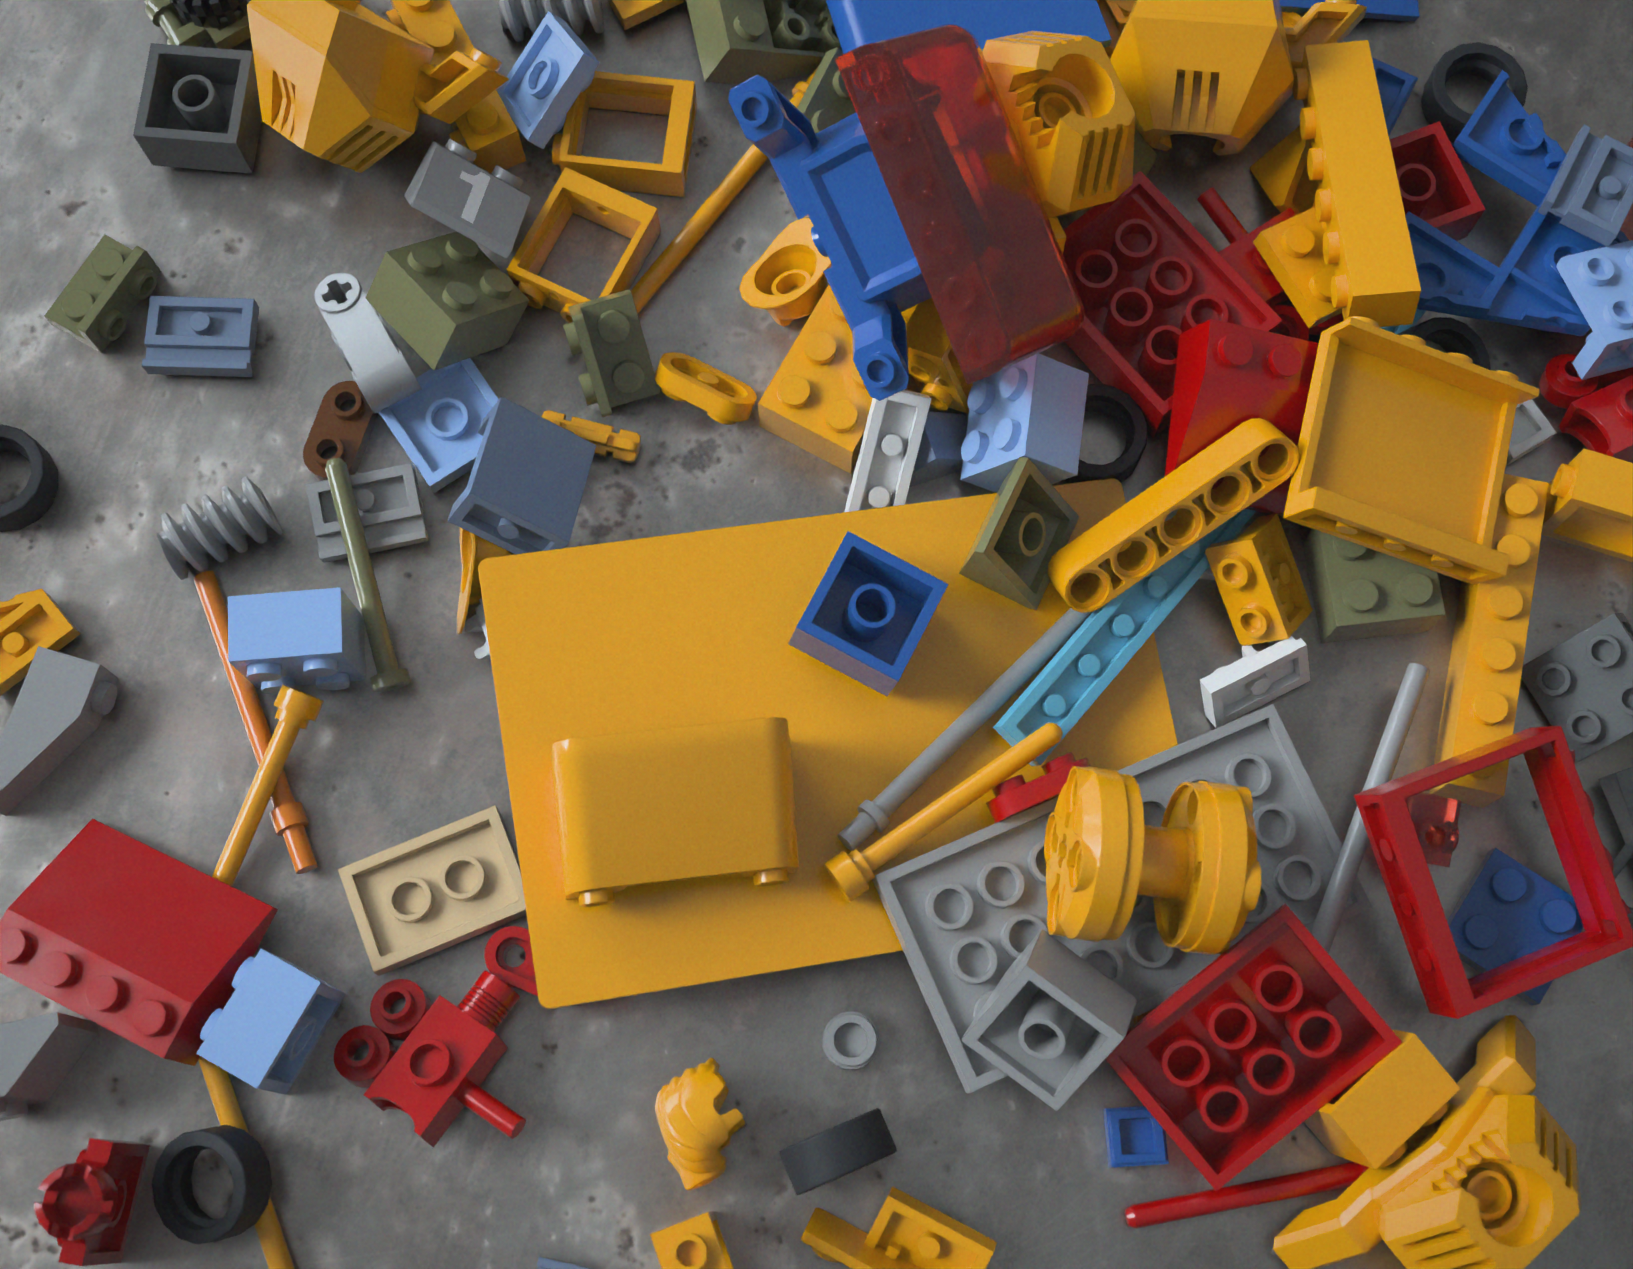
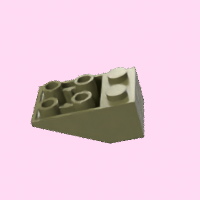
[686,0,842,85]

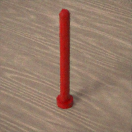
[1124,1162,1369,1229]

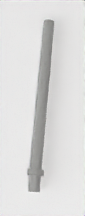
[837,608,1092,851]
[1311,663,1430,954]

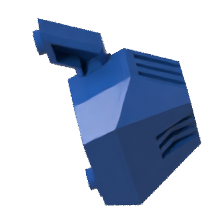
[728,75,989,401]

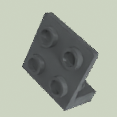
[1521,613,1633,761]

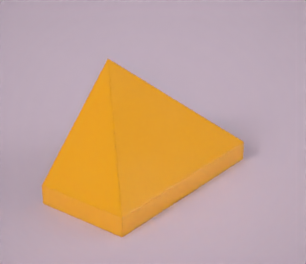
[1249,125,1319,215]

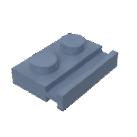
[1538,124,1633,247]
[142,296,259,377]

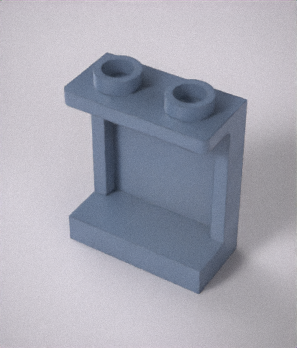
[448,396,596,554]

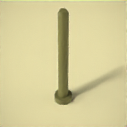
[325,458,411,692]

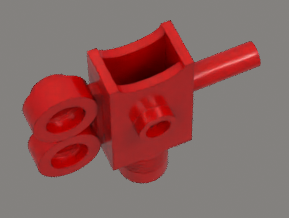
[1197,187,1344,340]
[1539,354,1633,463]
[333,970,526,1148]

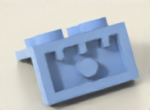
[1556,240,1633,380]

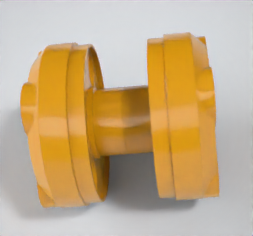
[1044,766,1261,955]

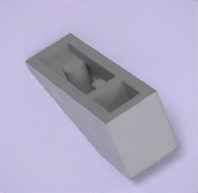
[0,646,118,816]

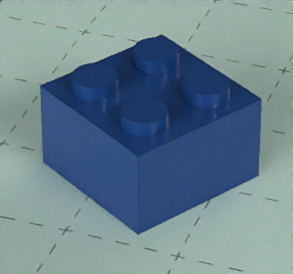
[788,531,948,696]

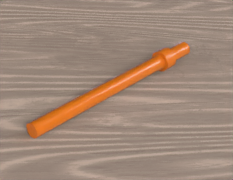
[193,571,318,874]

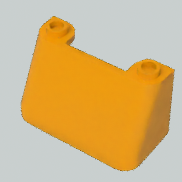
[551,717,799,907]

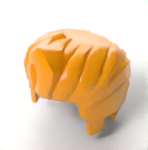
[655,1058,745,1191]

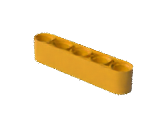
[1047,418,1299,613]

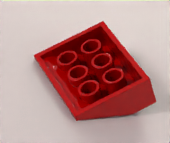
[1041,170,1283,438]
[1165,319,1319,516]
[0,818,278,1066]
[1105,903,1403,1191]

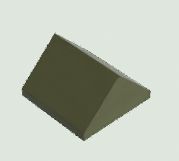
[959,457,1079,610]

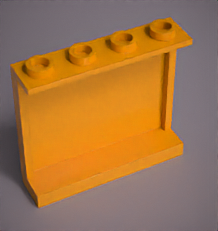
[1283,316,1540,584]

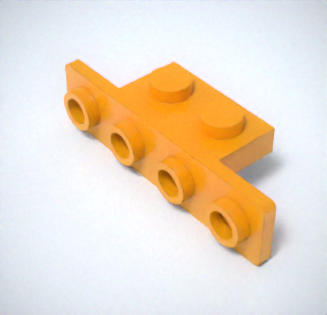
[801,1186,997,1269]

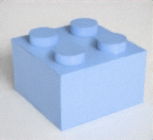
[960,353,1089,493]
[228,587,366,695]
[196,948,346,1094]

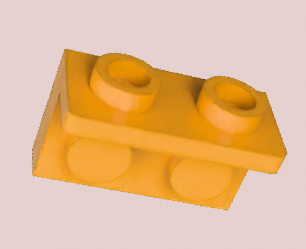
[1205,513,1313,646]

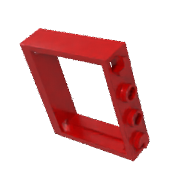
[1354,726,1633,1019]

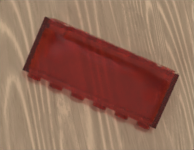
[835,24,1085,385]

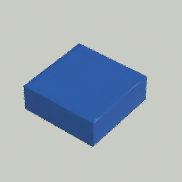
[1103,1106,1169,1168]

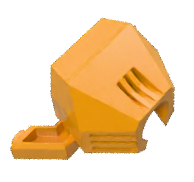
[247,0,509,173]
[1097,0,1367,155]
[894,31,1135,320]
[1273,1015,1582,1269]

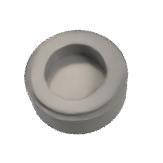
[822,1011,879,1070]

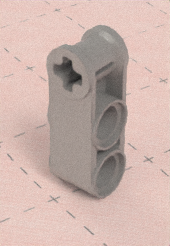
[314,273,422,414]

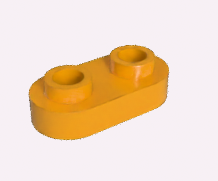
[654,352,757,425]

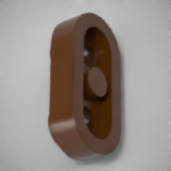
[303,381,378,481]

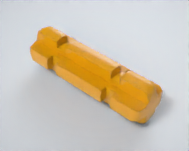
[541,410,641,463]

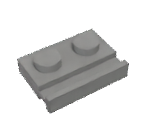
[305,463,429,563]

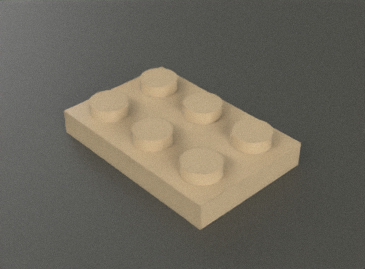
[338,805,527,976]

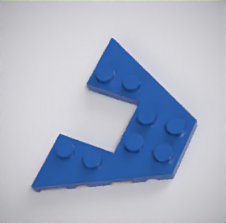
[1406,70,1629,336]

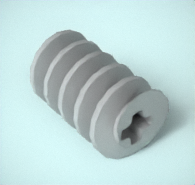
[498,0,604,42]
[157,476,282,580]

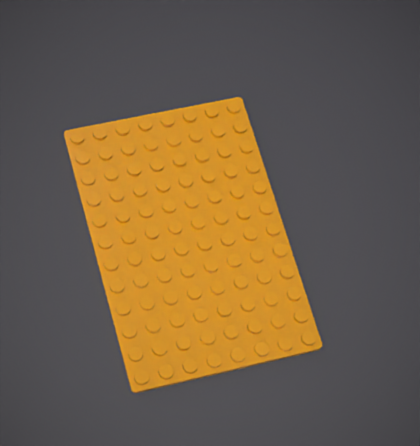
[478,478,1178,1009]

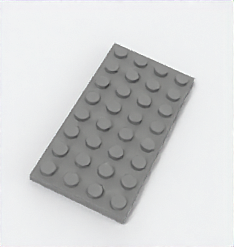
[872,704,1373,1094]

